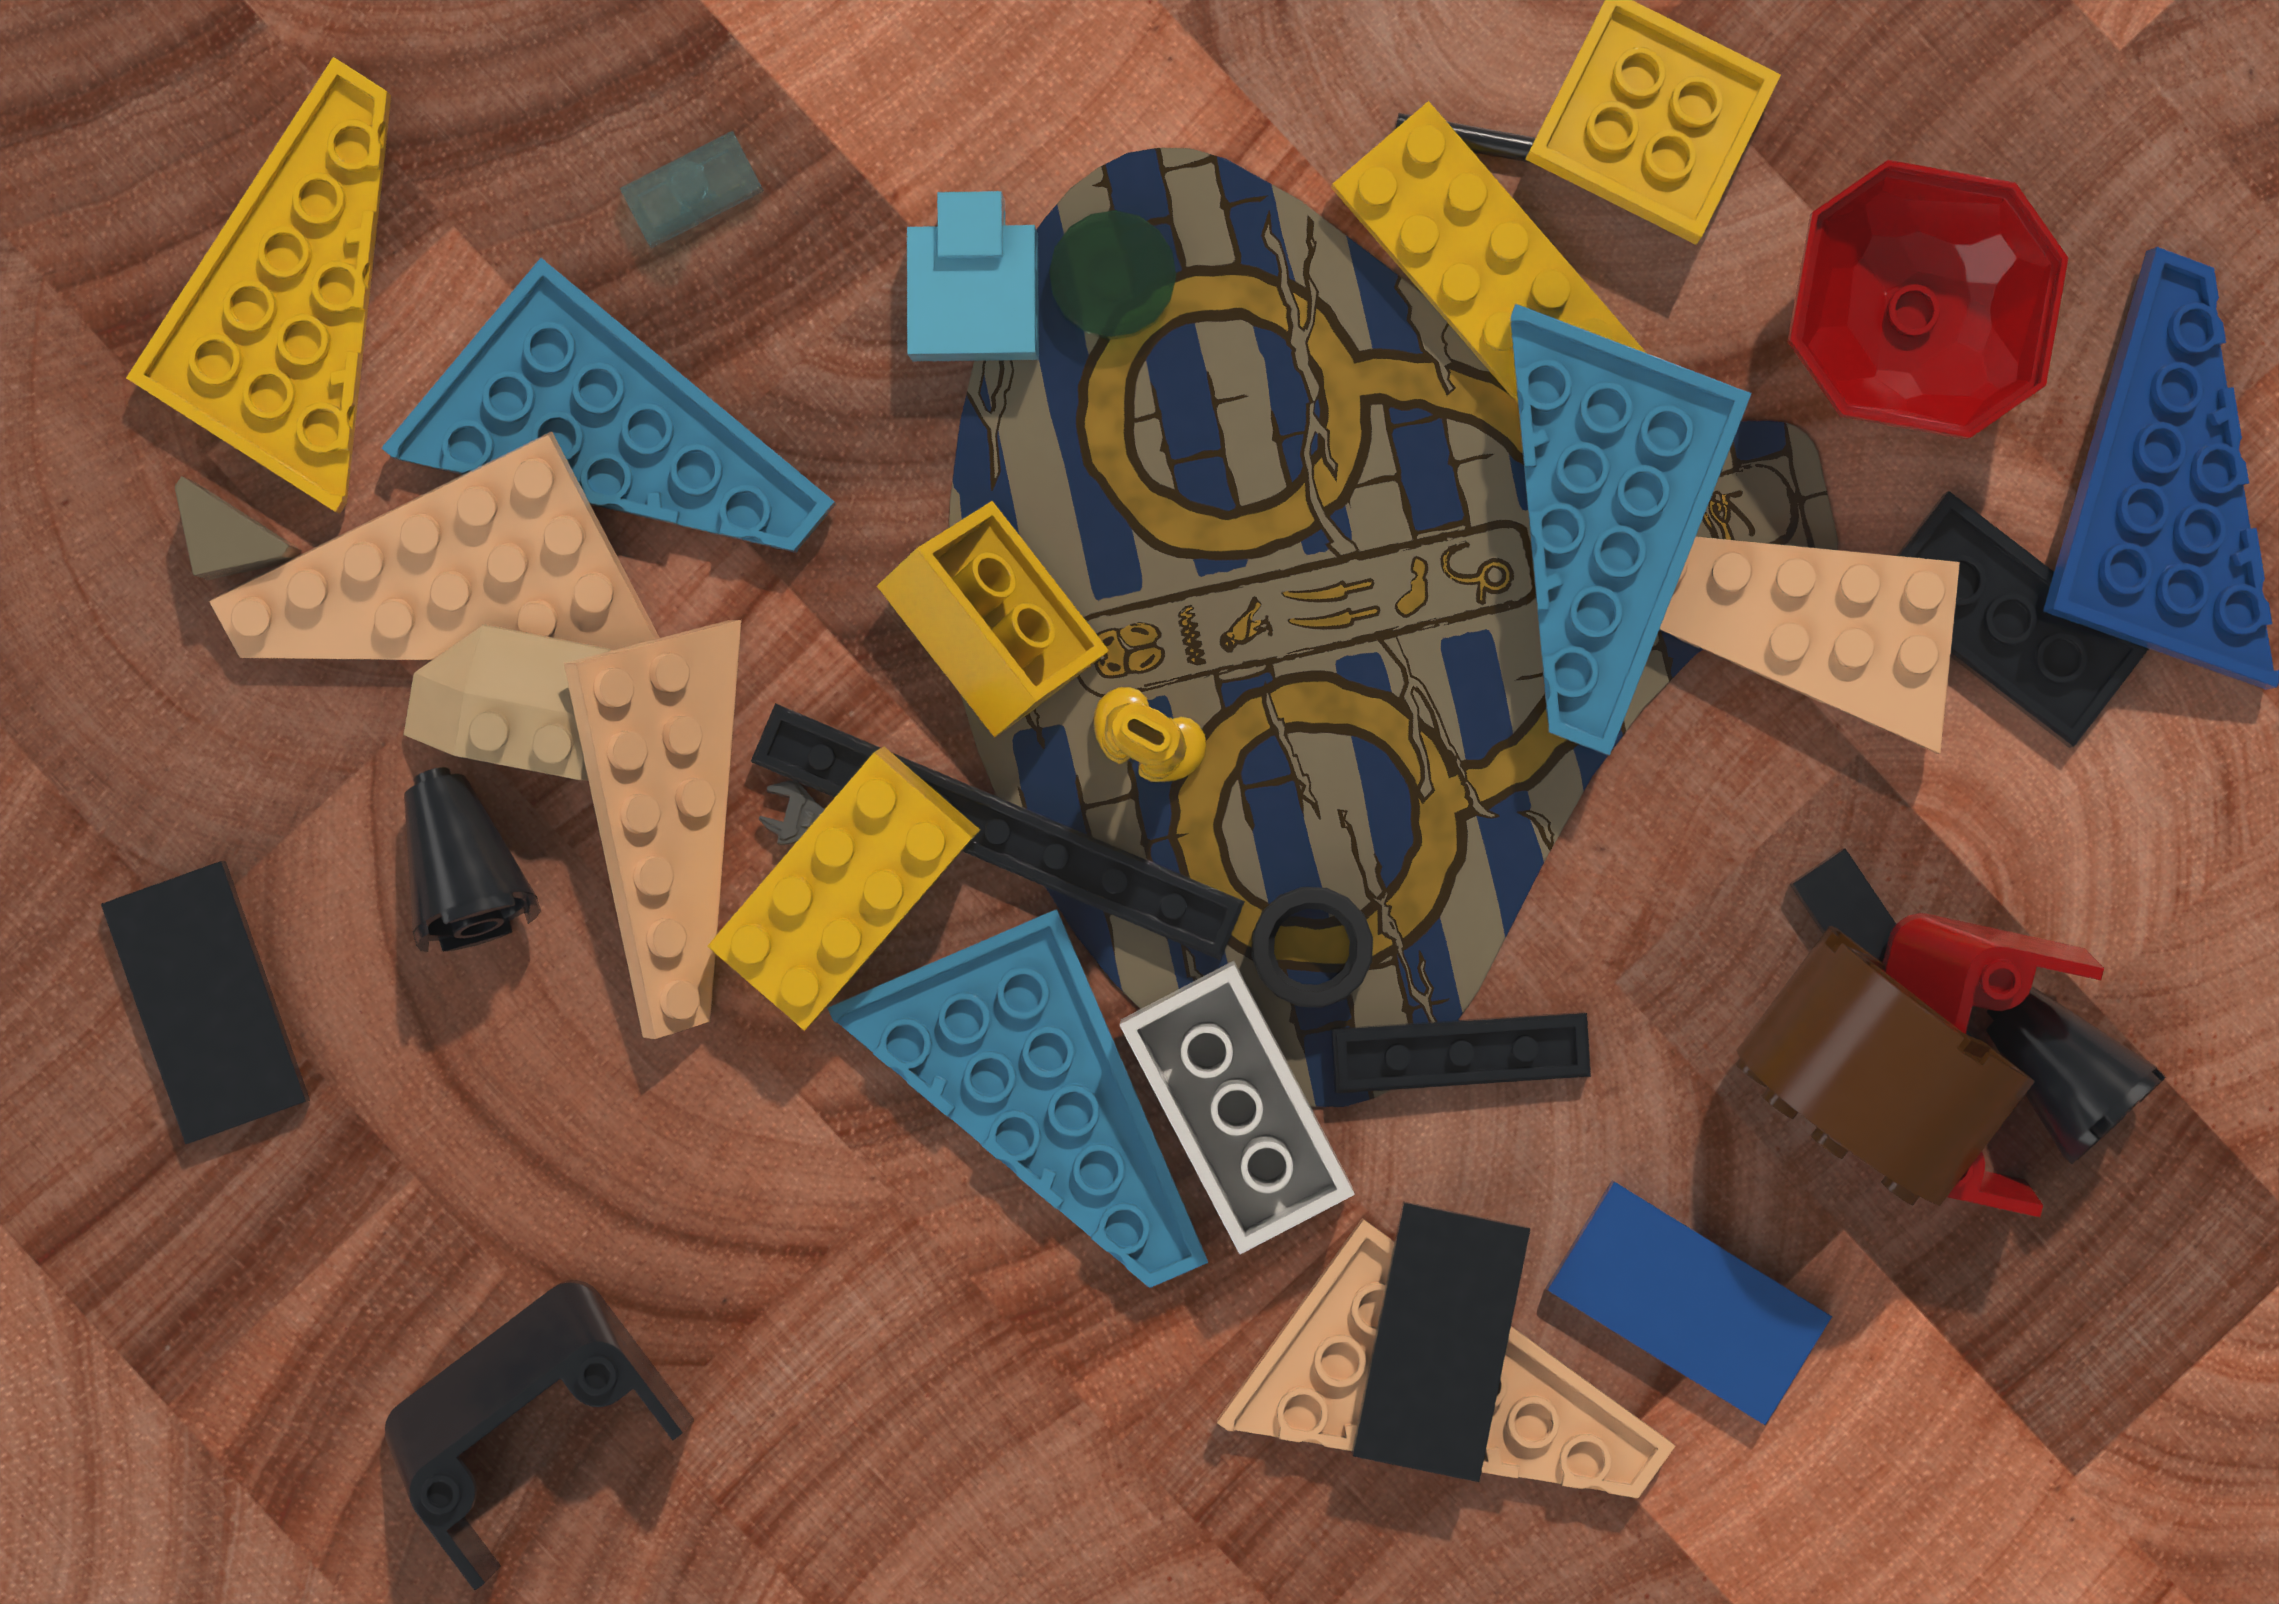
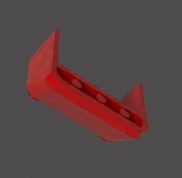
[1857,913,2104,1217]

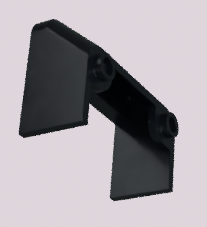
[385,1280,694,1591]

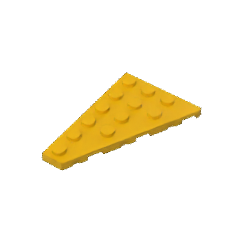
[126,57,391,514]

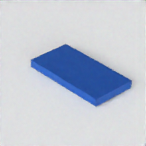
[1546,1180,1832,1425]

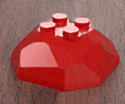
[1787,160,2069,440]

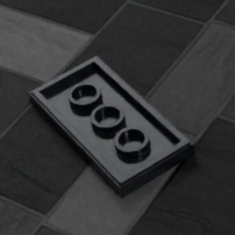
[1897,491,2149,748]
[101,861,310,1145]
[1352,1201,1531,1482]

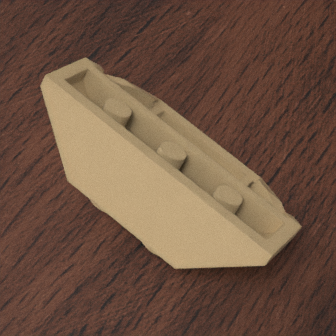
[404,624,612,781]

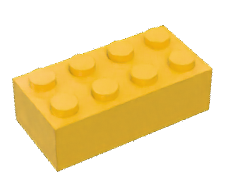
[707,746,980,1031]

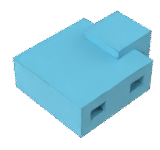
[907,191,1039,362]

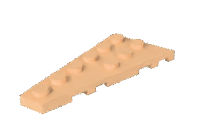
[1659,537,1960,754]
[564,620,741,1039]

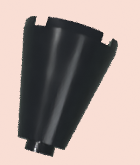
[404,767,541,952]
[1986,986,2166,1164]

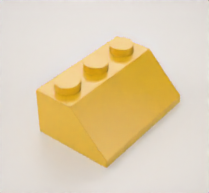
[877,501,1109,738]

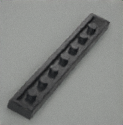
[751,703,1245,960]

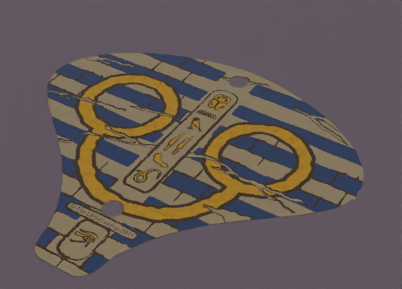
[949,148,1838,1107]

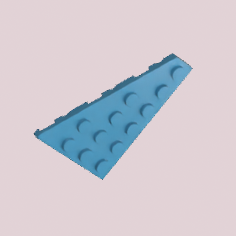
[381,258,836,553]
[1510,304,1752,756]
[828,909,1208,1288]

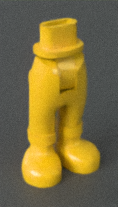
[1094,687,1206,782]

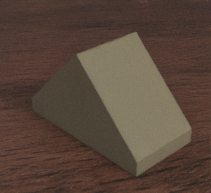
[175,476,302,580]

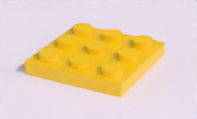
[1525,0,1781,245]

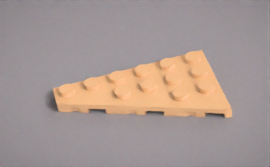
[209,431,660,660]
[1217,1218,1676,1498]

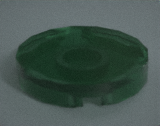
[1049,210,1176,340]

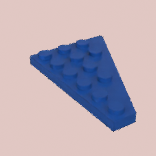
[2043,247,2279,690]

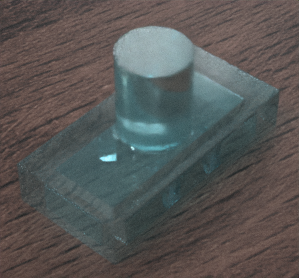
[620,131,764,249]

